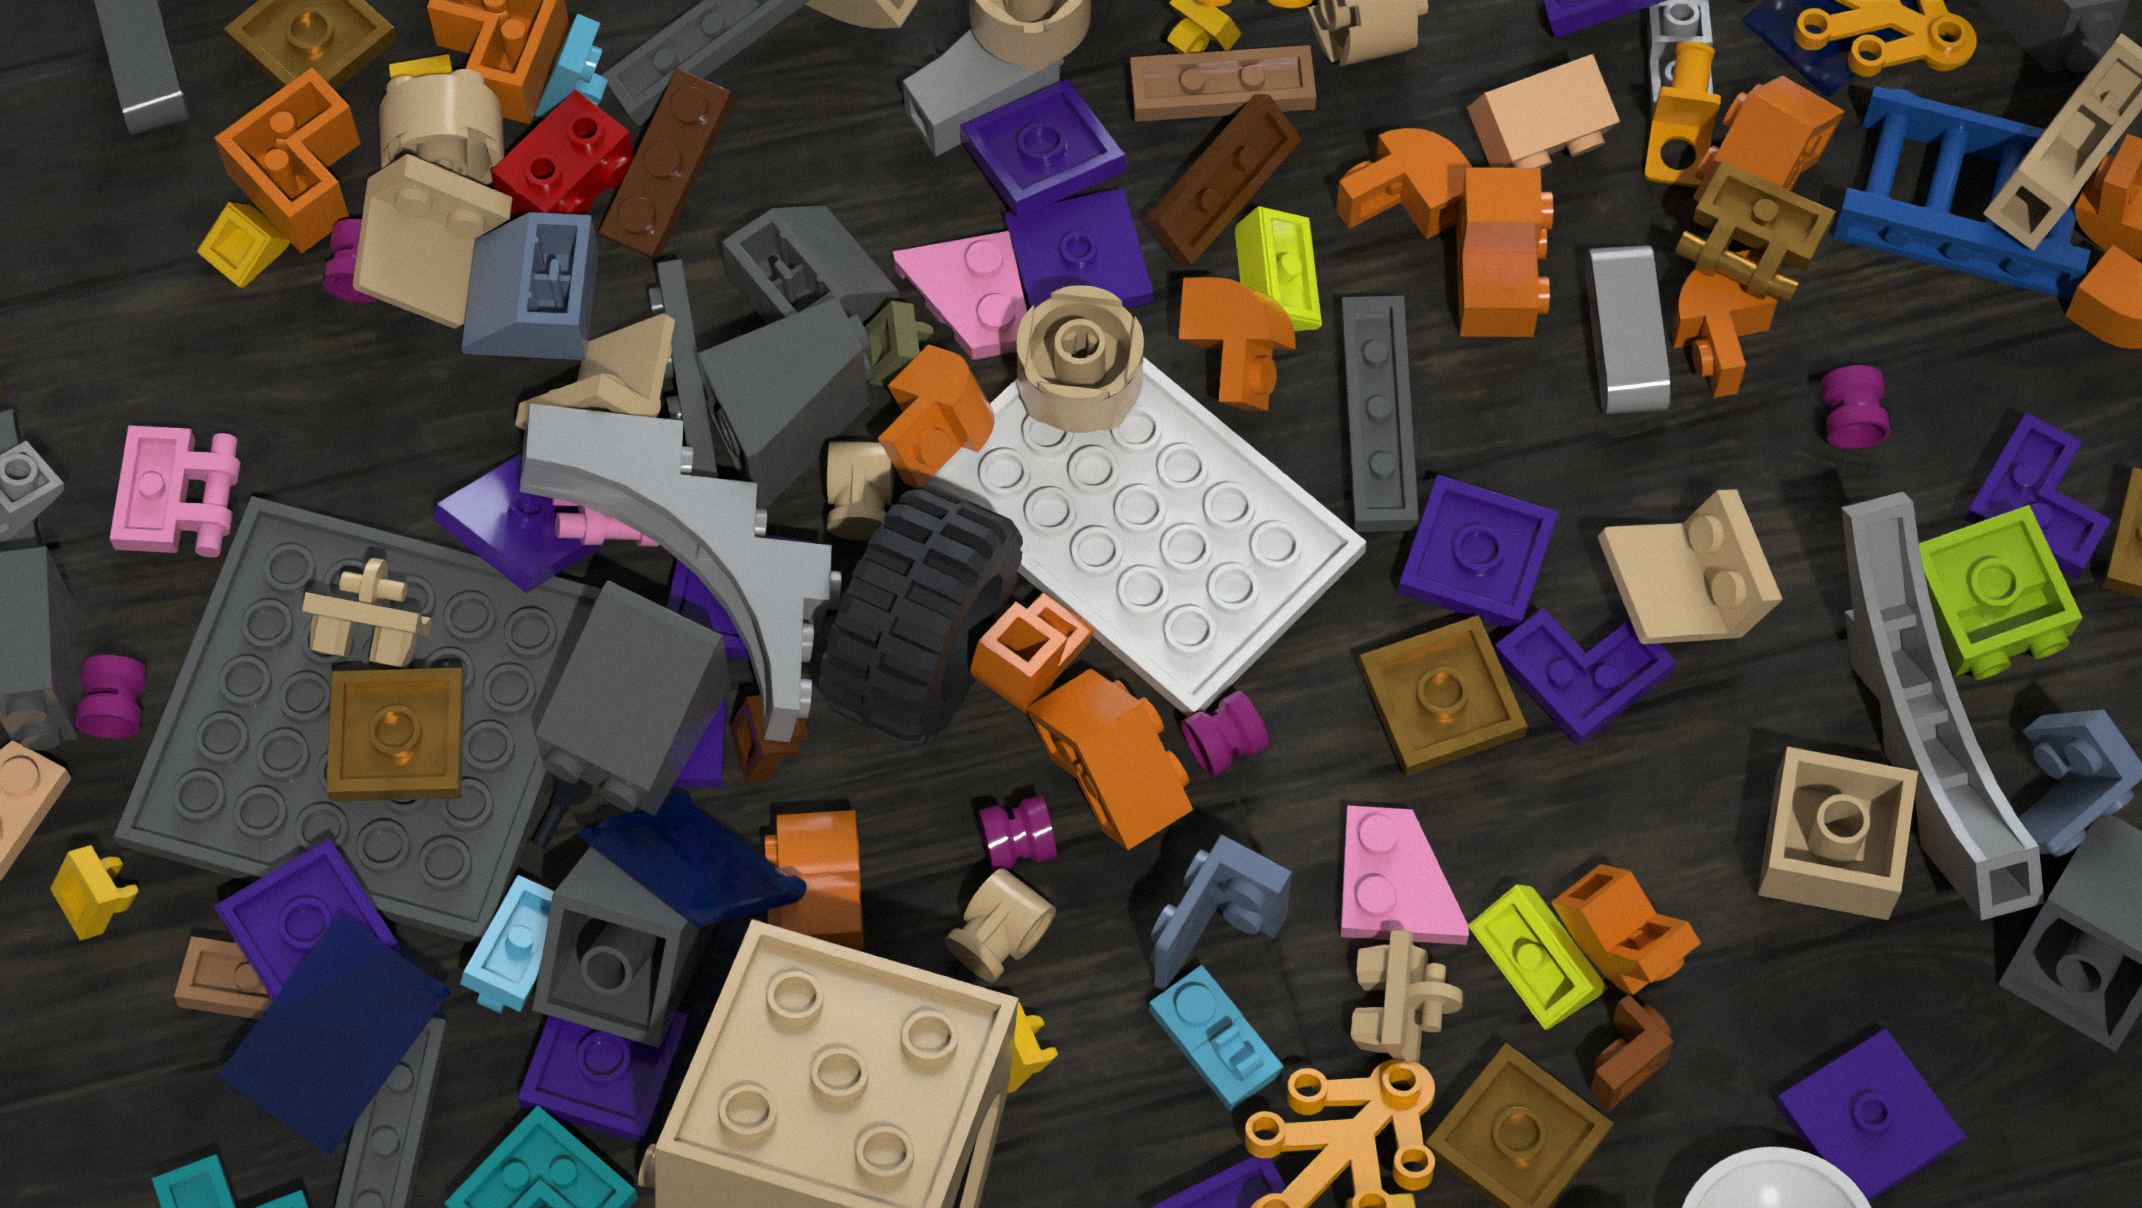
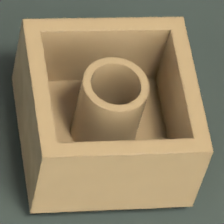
[1758,747,1918,920]

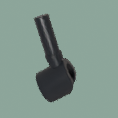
[531,775,592,849]

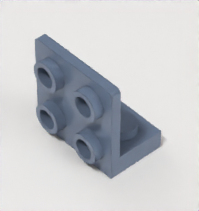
[2018,709,2142,857]
[1149,834,1292,992]

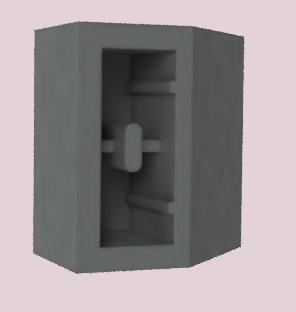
[722,206,899,325]

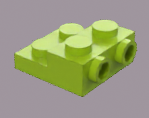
[1919,505,2083,680]

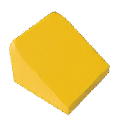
[197,202,290,288]

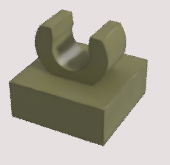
[864,301,933,387]

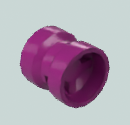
[322,219,378,303]
[1820,365,1891,449]
[74,655,147,739]
[1181,691,1270,777]
[978,795,1057,873]

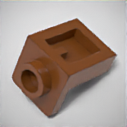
[1590,995,1674,1112]

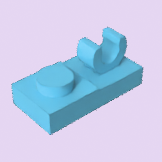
[534,13,608,119]
[460,875,554,1014]
[1149,965,1283,1112]

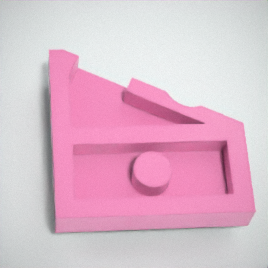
[893,231,1027,360]
[1340,806,1469,945]

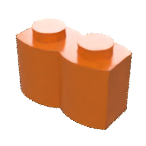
[765,810,864,950]

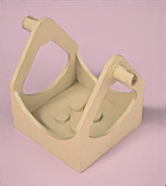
[638,919,1019,1208]

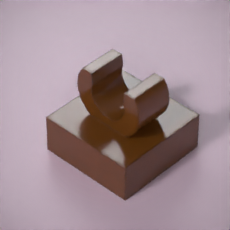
[730,695,809,783]

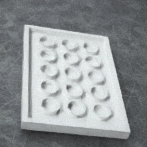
[924,357,1367,717]

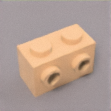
[1467,54,1620,168]

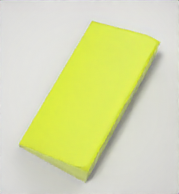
[1235,206,1322,331]
[1468,885,1608,1030]

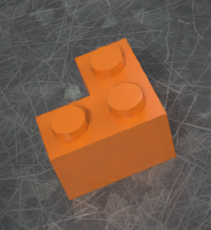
[427,0,570,124]
[214,67,361,254]
[1693,75,1845,202]
[1456,168,1553,337]
[1026,669,1193,850]

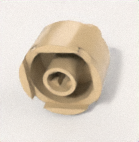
[969,0,1091,72]
[1308,0,1428,66]
[379,69,504,186]
[1016,285,1144,433]

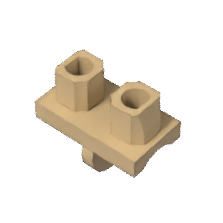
[302,558,433,669]
[1351,930,1463,1063]

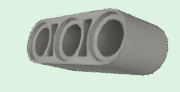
[1586,245,1670,414]

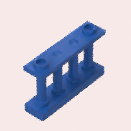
[1833,86,2115,300]

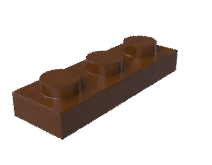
[598,68,736,262]
[1144,94,1302,265]

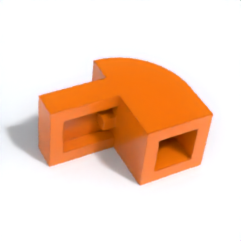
[1336,128,1473,240]
[2074,134,2142,263]
[2065,245,2142,349]
[1671,249,1777,398]
[1179,277,1295,411]
[878,344,995,487]
[970,592,1094,713]
[1551,864,1701,995]

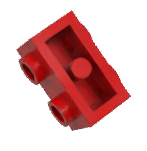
[491,90,633,217]

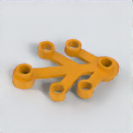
[1793,0,1977,77]
[1244,1059,1435,1208]

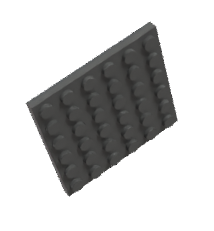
[114,496,602,945]

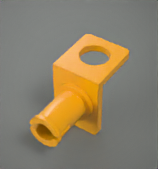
[1644,41,1721,188]

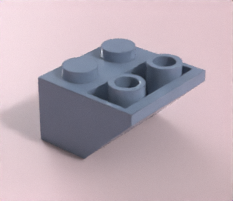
[461,212,599,360]

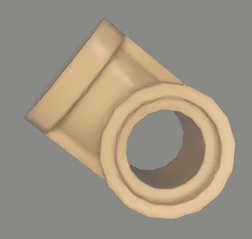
[827,441,894,541]
[945,868,1056,982]

